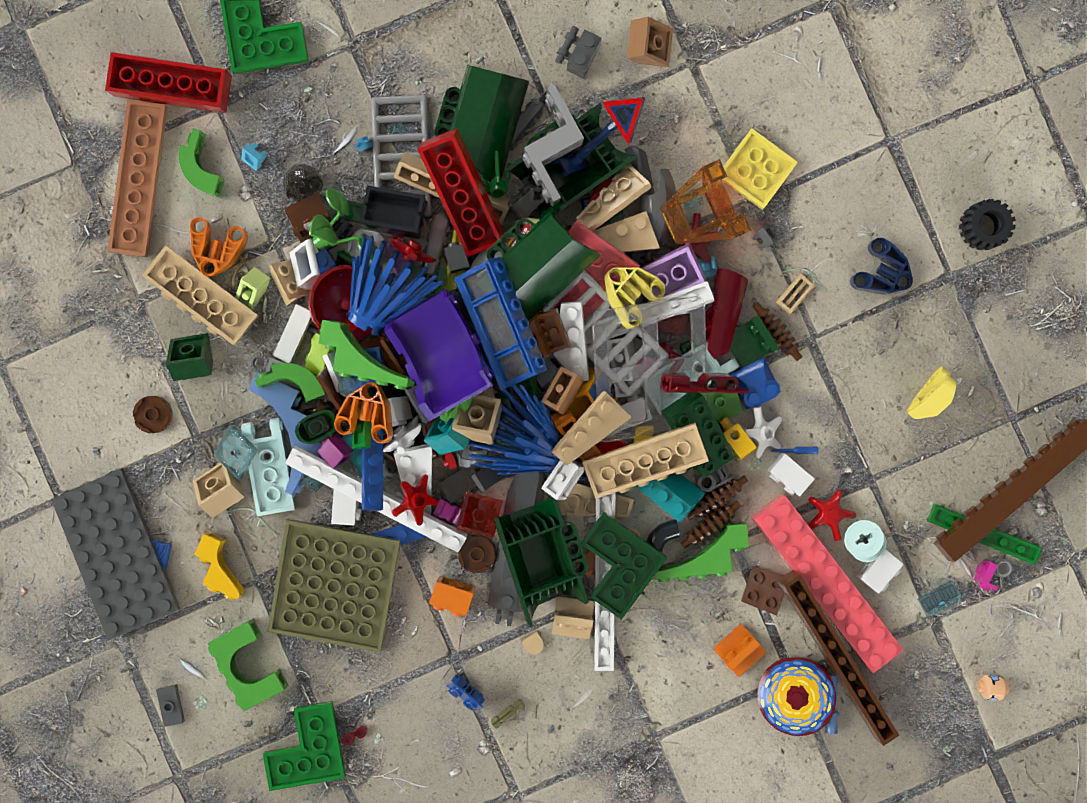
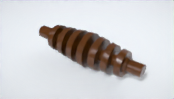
[752,302,803,361]
[687,475,748,521]
[680,501,742,549]

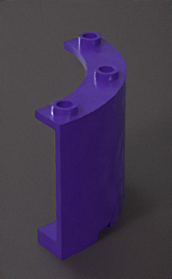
[385,289,493,421]

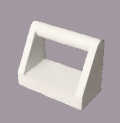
[290,239,320,289]
[541,460,585,500]

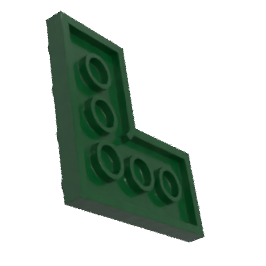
[581,511,667,620]

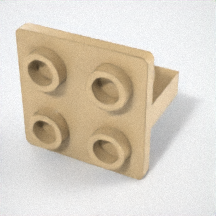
[270,260,311,306]
[552,596,595,639]

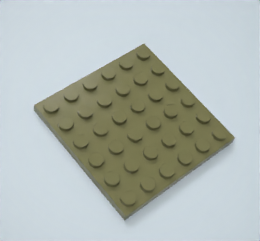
[268,519,401,653]

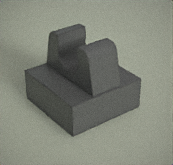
[752,224,779,249]

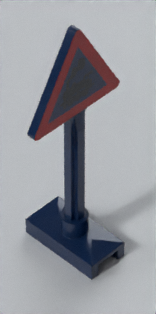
[553,97,645,177]

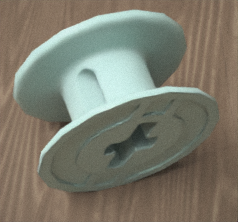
[844,520,887,562]

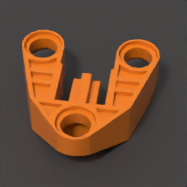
[190,217,248,277]
[334,382,393,443]

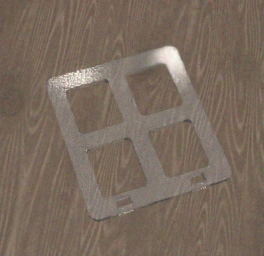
[592,296,707,442]

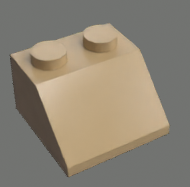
[452,395,502,445]
[193,460,245,518]

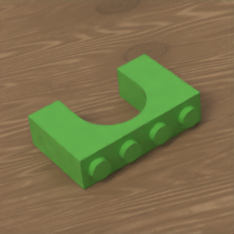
[207,619,288,712]

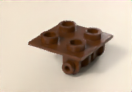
[284,192,332,243]
[741,565,784,616]

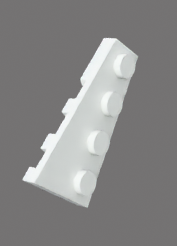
[550,301,589,383]
[394,444,432,515]

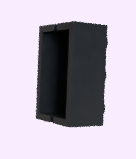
[359,185,427,239]

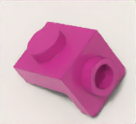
[973,560,998,592]

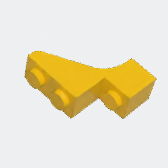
[194,532,244,600]

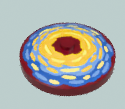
[757,657,836,736]

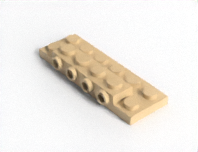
[142,245,259,346]
[582,423,709,498]

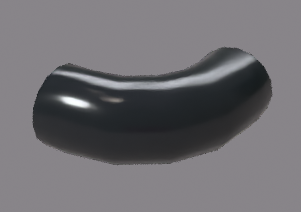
[646,519,680,553]

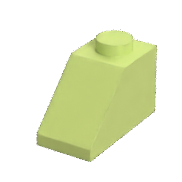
[235,267,270,311]

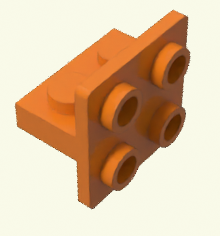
[713,624,766,677]

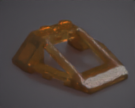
[660,159,751,244]

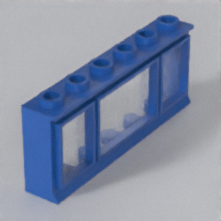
[454,257,547,390]

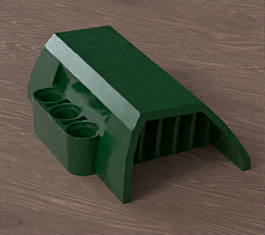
[434,65,529,182]
[507,103,637,218]
[473,206,601,323]
[493,497,589,627]

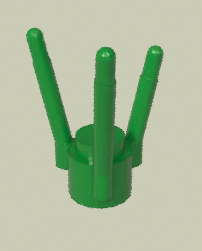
[481,150,511,198]

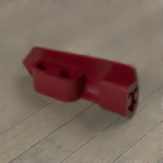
[701,269,748,359]
[661,373,749,393]

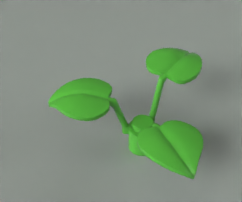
[309,187,378,260]

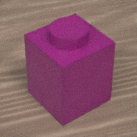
[317,435,354,468]

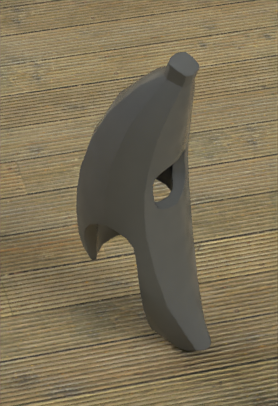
[624,145,677,260]

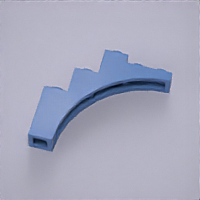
[248,372,324,496]

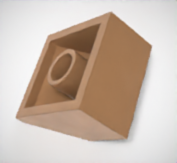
[627,16,673,67]

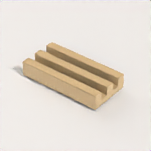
[775,273,815,315]

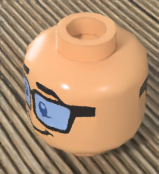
[977,674,1009,701]

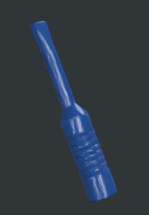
[771,446,818,454]

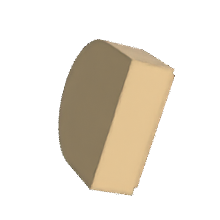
[521,631,544,655]

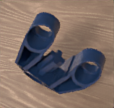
[850,237,913,295]

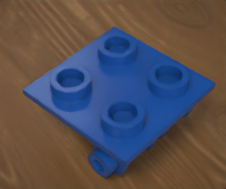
[446,675,485,711]

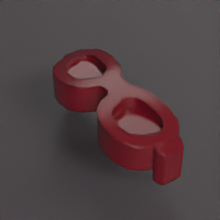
[340,726,368,745]

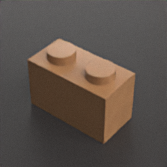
[541,367,584,415]

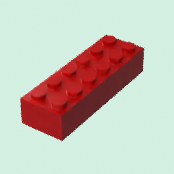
[105,52,232,114]
[417,128,505,257]

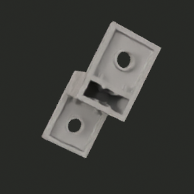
[522,84,584,206]

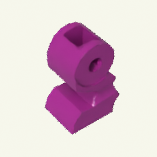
[433,496,472,528]

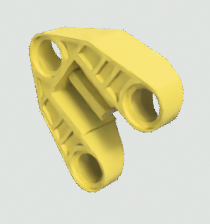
[604,267,665,329]
[906,366,957,419]

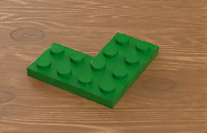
[220,0,309,74]
[263,701,346,791]

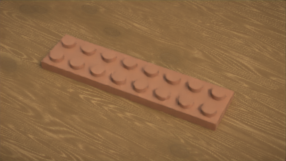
[107,100,168,257]

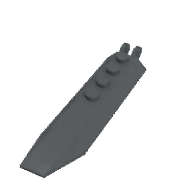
[487,472,545,626]

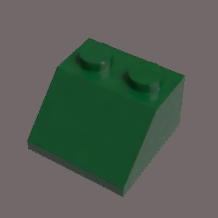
[166,333,213,381]

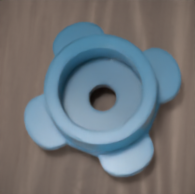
[354,136,373,152]

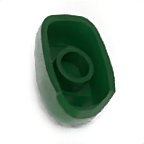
[294,410,336,444]

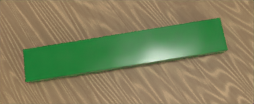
[927,504,1042,565]

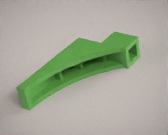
[318,320,414,390]
[654,522,749,582]

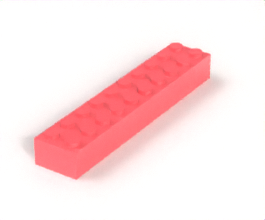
[751,494,903,673]

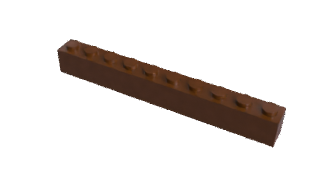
[933,419,1087,562]
[777,570,899,746]

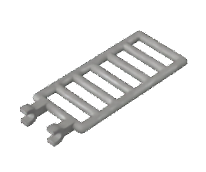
[371,95,432,238]
[542,271,669,396]

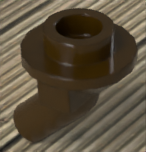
[304,399,330,416]

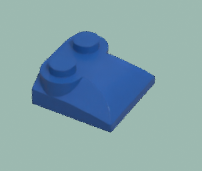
[729,357,781,409]

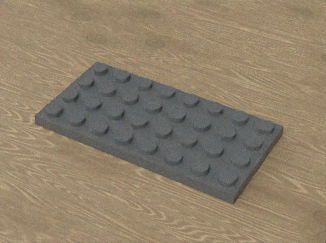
[51,469,181,640]

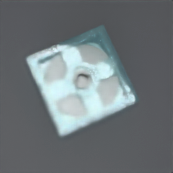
[214,425,258,480]

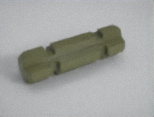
[491,699,525,729]

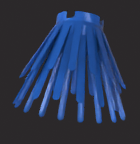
[346,234,443,336]
[469,384,563,475]

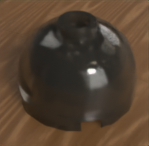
[283,164,323,202]

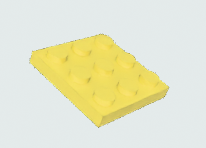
[717,128,798,210]

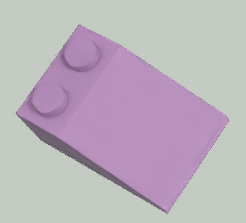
[641,243,706,302]

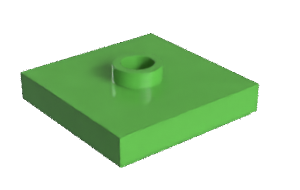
[700,380,743,422]

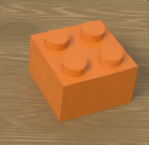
[429,576,476,617]

